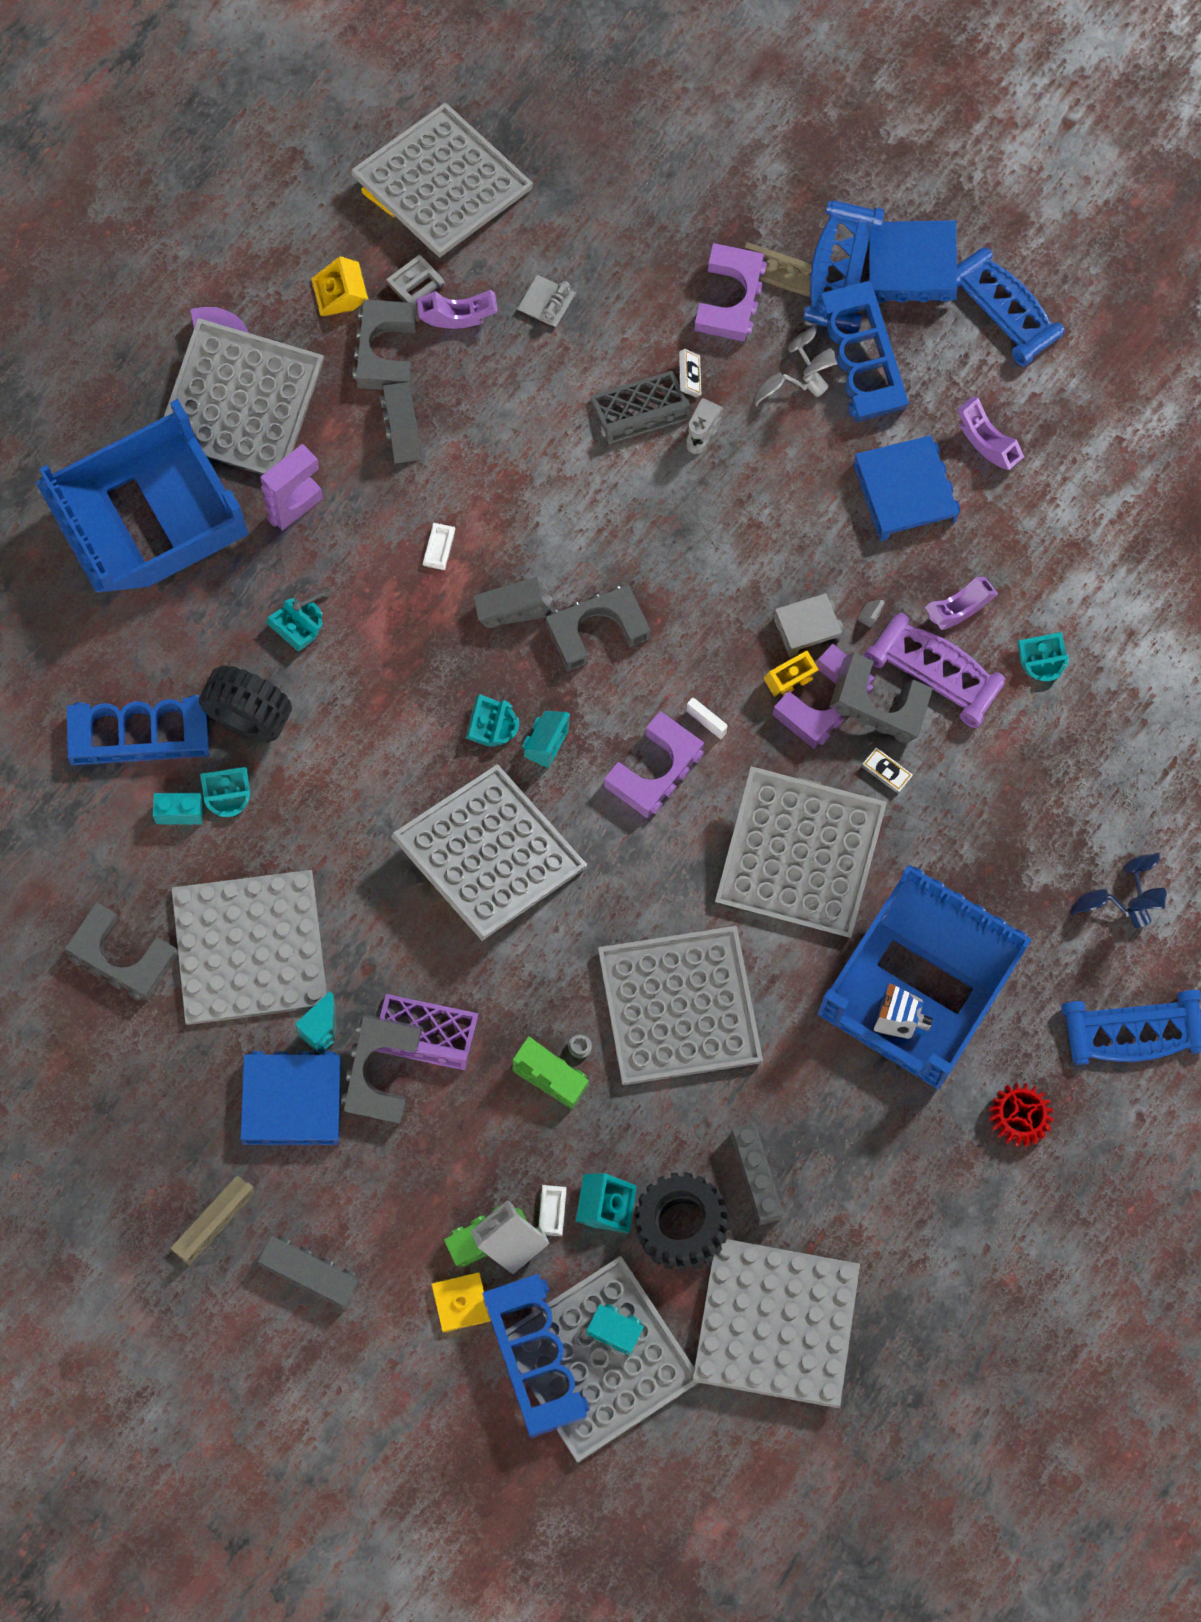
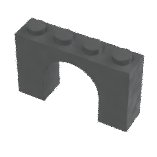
[353,299,417,390]
[545,585,651,672]
[829,652,933,743]
[65,902,179,1002]
[341,1015,422,1123]

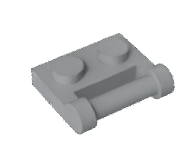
[386,255,445,303]

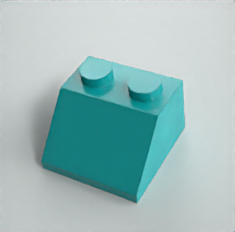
[522,711,570,769]
[295,991,336,1055]
[576,1173,637,1233]

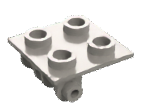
[517,275,576,327]

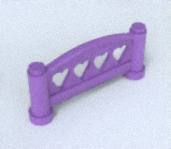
[863,613,1005,728]

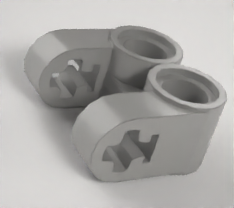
[686,398,723,454]

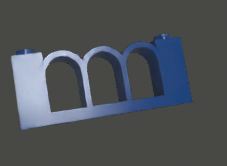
[816,280,909,423]
[67,695,210,765]
[482,1274,590,1438]

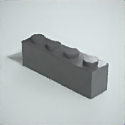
[730,1122,784,1226]
[258,1236,360,1310]

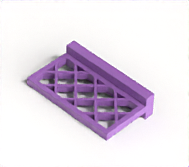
[374,994,478,1070]

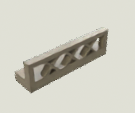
[744,242,829,298]
[170,1176,256,1266]

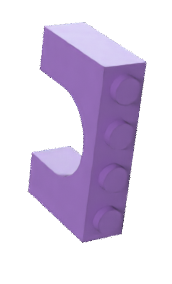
[694,243,767,342]
[261,444,323,531]
[772,644,874,749]
[604,711,704,819]

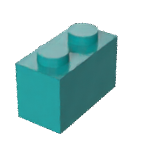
[153,793,203,825]
[586,1304,644,1356]

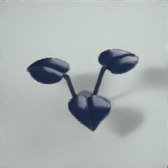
[1071,852,1167,928]

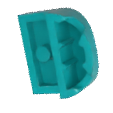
[266,598,323,652]
[1016,632,1069,681]
[465,694,519,747]
[200,766,250,817]

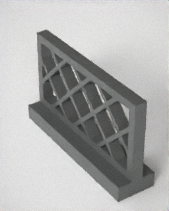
[590,371,691,444]

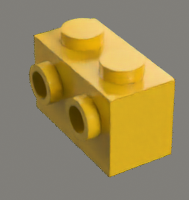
[763,651,819,697]

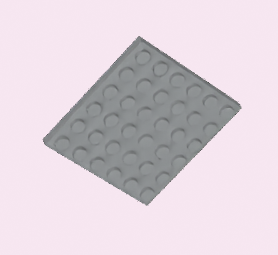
[351,102,534,258]
[163,318,325,475]
[392,764,587,941]
[715,766,887,938]
[172,870,327,1025]
[598,926,763,1086]
[692,1239,860,1408]
[506,1256,699,1463]

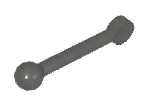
[293,589,330,611]

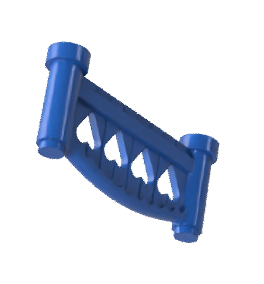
[803,200,884,334]
[957,247,1065,367]
[1061,990,1201,1065]

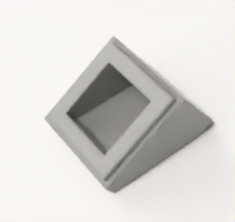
[857,600,885,628]

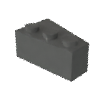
[380,382,421,463]
[474,576,555,628]

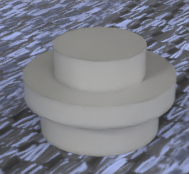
[568,1035,592,1059]

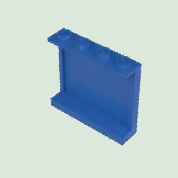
[869,220,957,303]
[853,435,960,541]
[241,1051,342,1145]

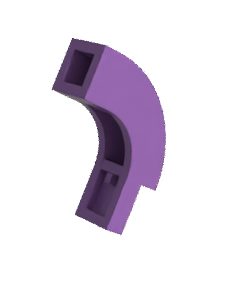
[417,290,498,328]
[190,307,249,333]
[957,396,1024,470]
[925,577,998,630]

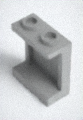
[774,593,844,657]
[471,1200,550,1274]

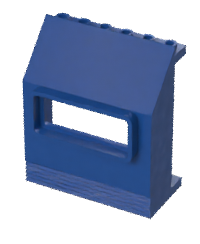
[35,399,249,592]
[817,865,1032,1090]

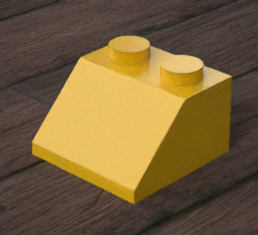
[311,256,368,316]

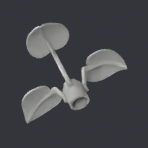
[755,325,837,407]

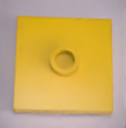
[432,1272,490,1333]

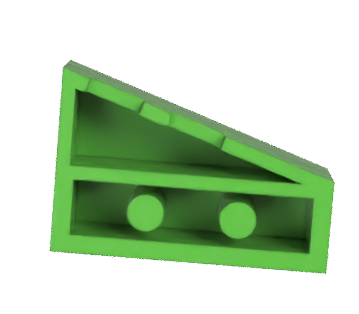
[513,1036,589,1110]
[444,1206,527,1267]

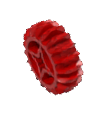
[989,1083,1054,1147]

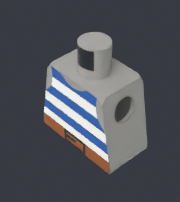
[873,983,933,1039]

